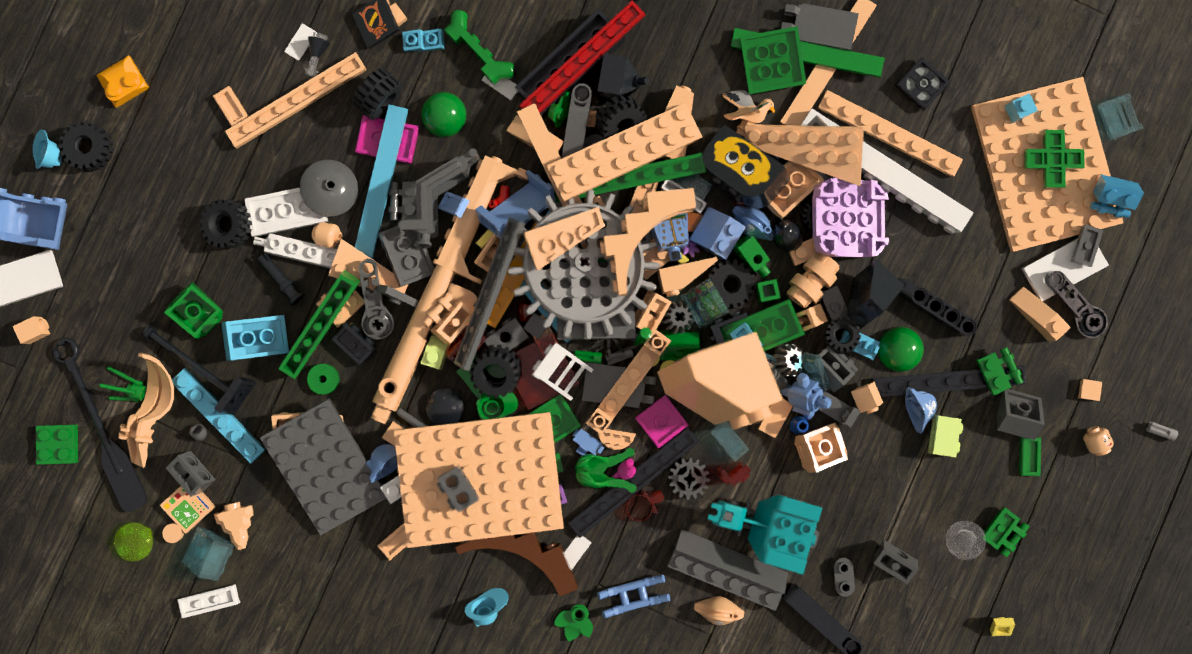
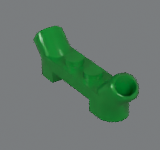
[443,10,514,85]

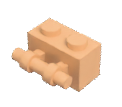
[423,293,473,344]

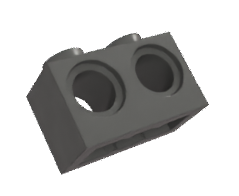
[166,451,216,497]
[437,464,480,513]

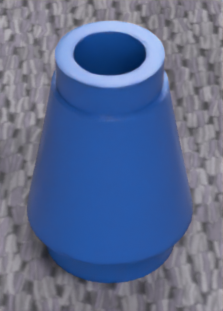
[790,416,809,435]

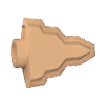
[214,502,254,550]

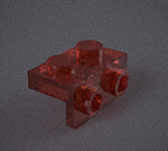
[717,462,751,486]

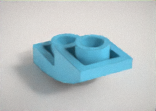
[402,29,445,52]

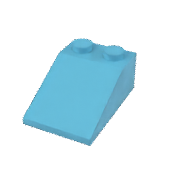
[222,315,289,361]

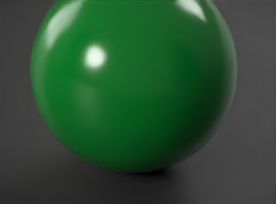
[421,92,467,137]
[878,327,924,372]

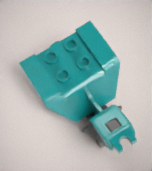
[707,495,822,575]

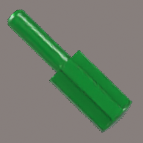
[633,327,652,346]

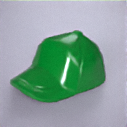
[476,392,518,420]

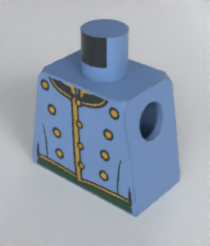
[651,213,688,261]

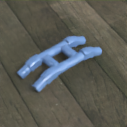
[597,575,670,618]

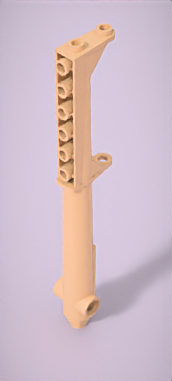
[371,156,528,424]

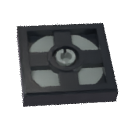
[896,57,950,111]

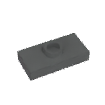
[376,284,419,307]
[821,286,850,321]

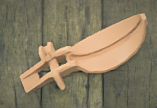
[118,353,174,468]

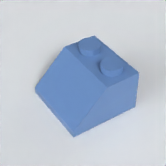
[689,207,746,260]

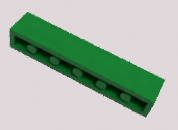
[278,270,361,379]

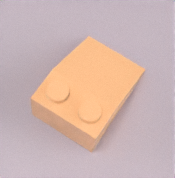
[657,257,717,297]

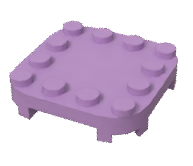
[812,178,889,258]

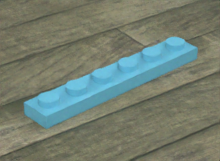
[172,368,266,463]

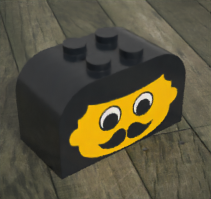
[703,124,790,209]

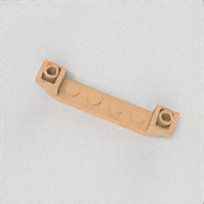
[586,329,671,435]

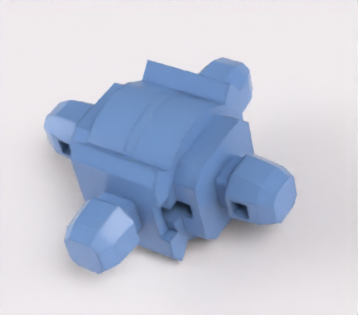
[781,373,832,420]

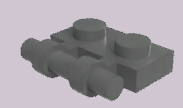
[388,181,417,221]

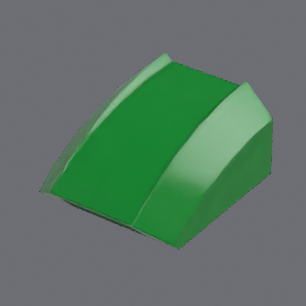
[164,282,223,339]

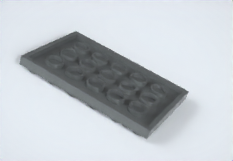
[260,398,386,535]

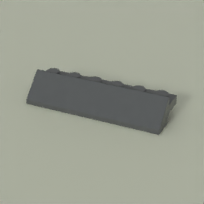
[667,529,788,611]

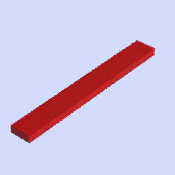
[519,0,645,113]

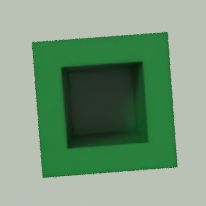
[755,279,780,303]

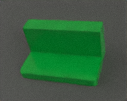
[660,331,700,361]

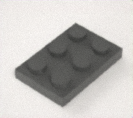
[378,226,435,287]

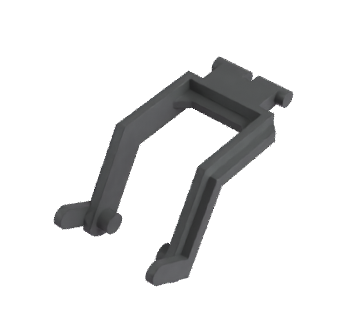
[398,149,480,239]

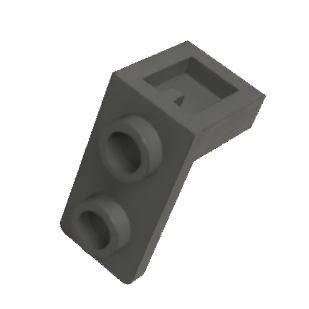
[818,391,861,428]

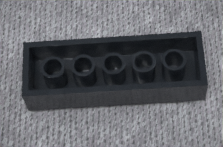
[515,8,625,119]

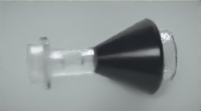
[304,32,330,77]

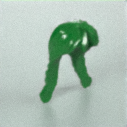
[575,448,637,493]

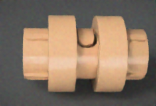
[787,254,839,308]

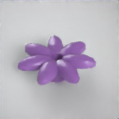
[682,236,700,257]

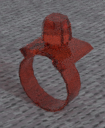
[626,490,665,521]

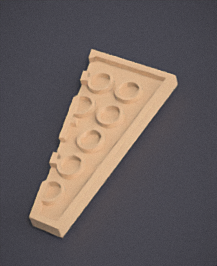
[745,124,864,186]

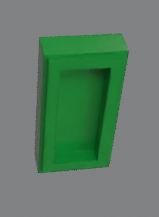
[1019,437,1041,476]

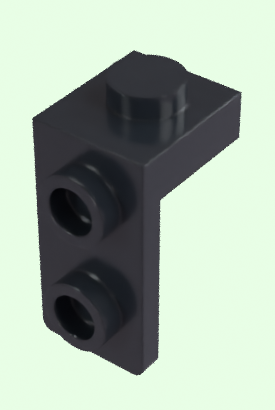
[709,311,747,346]

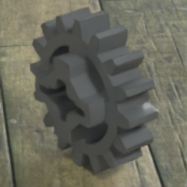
[668,457,710,500]

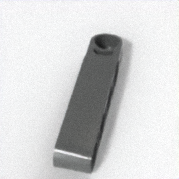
[561,83,592,159]

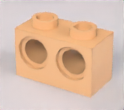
[635,291,671,333]

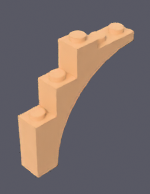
[600,188,696,297]

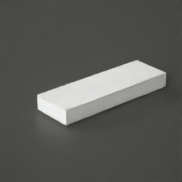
[178,584,240,618]

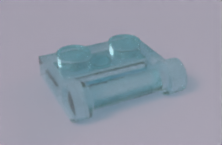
[1097,93,1143,141]

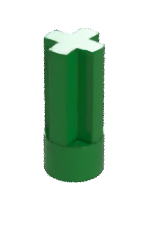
[575,350,602,364]

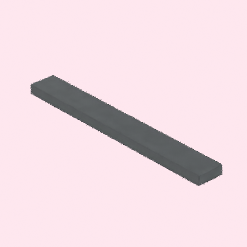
[454,217,525,371]

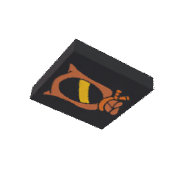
[352,0,400,49]

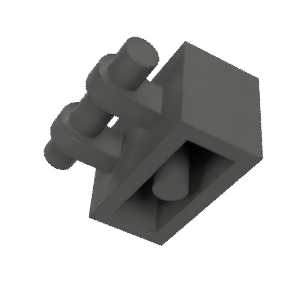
[807,346,858,392]

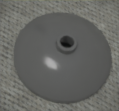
[300,160,358,217]

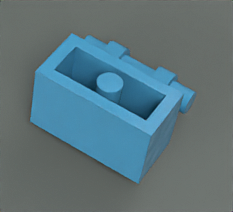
[1090,174,1144,218]

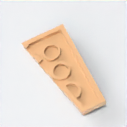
[523,207,605,271]
[329,239,408,294]

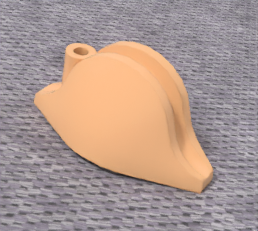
[694,596,744,625]

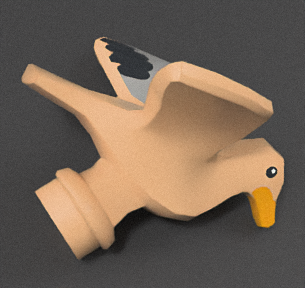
[723,90,775,137]

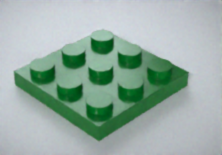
[740,26,806,95]

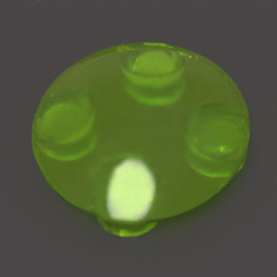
[114,523,153,561]

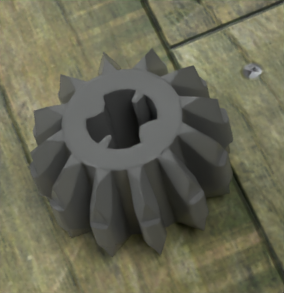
[661,302,694,334]
[772,344,805,377]

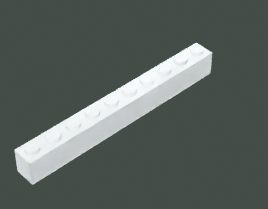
[800,109,974,234]

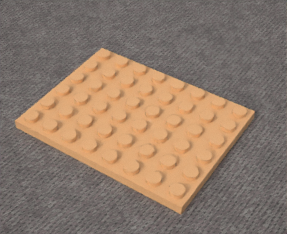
[971,77,1123,252]
[394,412,564,548]

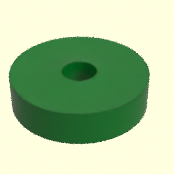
[307,364,340,394]

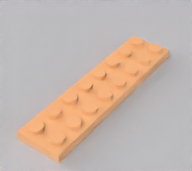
[546,103,702,202]

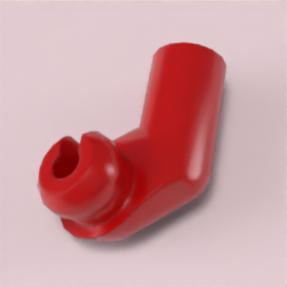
[489,186,510,210]

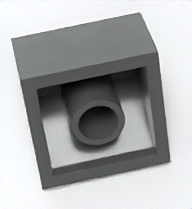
[996,389,1045,440]

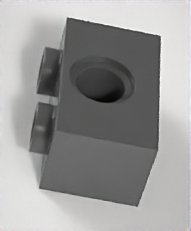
[484,318,529,352]
[873,540,918,585]

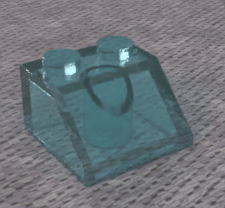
[182,527,234,581]

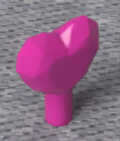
[611,458,636,480]

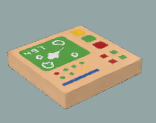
[160,486,216,534]

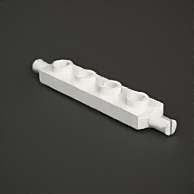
[253,233,338,269]

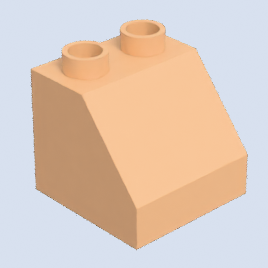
[657,332,782,430]

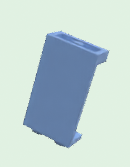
[475,170,556,239]

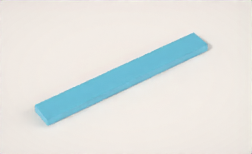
[355,104,408,258]

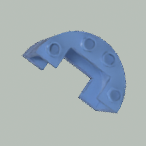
[0,188,68,250]

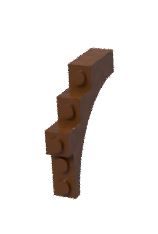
[455,532,578,596]

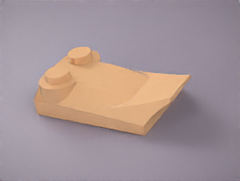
[767,161,825,219]

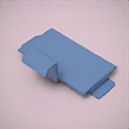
[573,428,604,456]

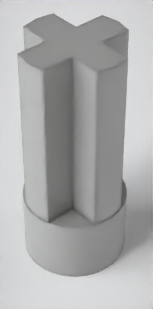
[1146,422,1178,441]

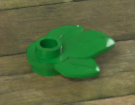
[548,91,571,128]
[554,604,593,641]

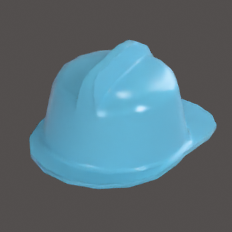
[33,129,61,169]
[465,588,508,626]

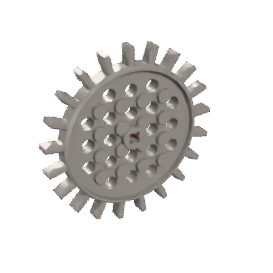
[507,189,660,340]

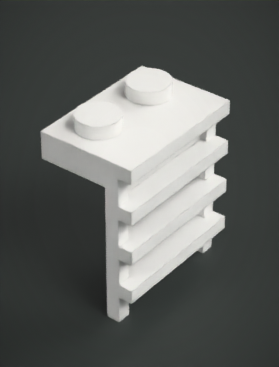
[532,343,594,401]

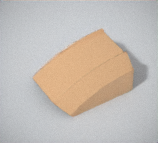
[794,423,848,473]

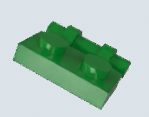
[976,347,1023,395]
[980,507,1030,557]

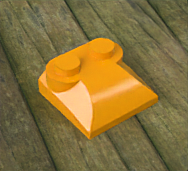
[97,55,149,107]

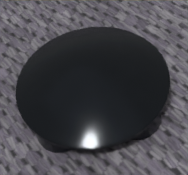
[426,388,464,425]

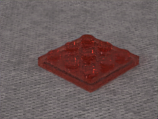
[515,333,580,410]

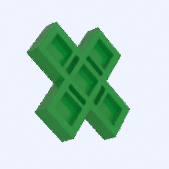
[1024,130,1085,188]

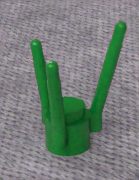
[99,366,146,402]

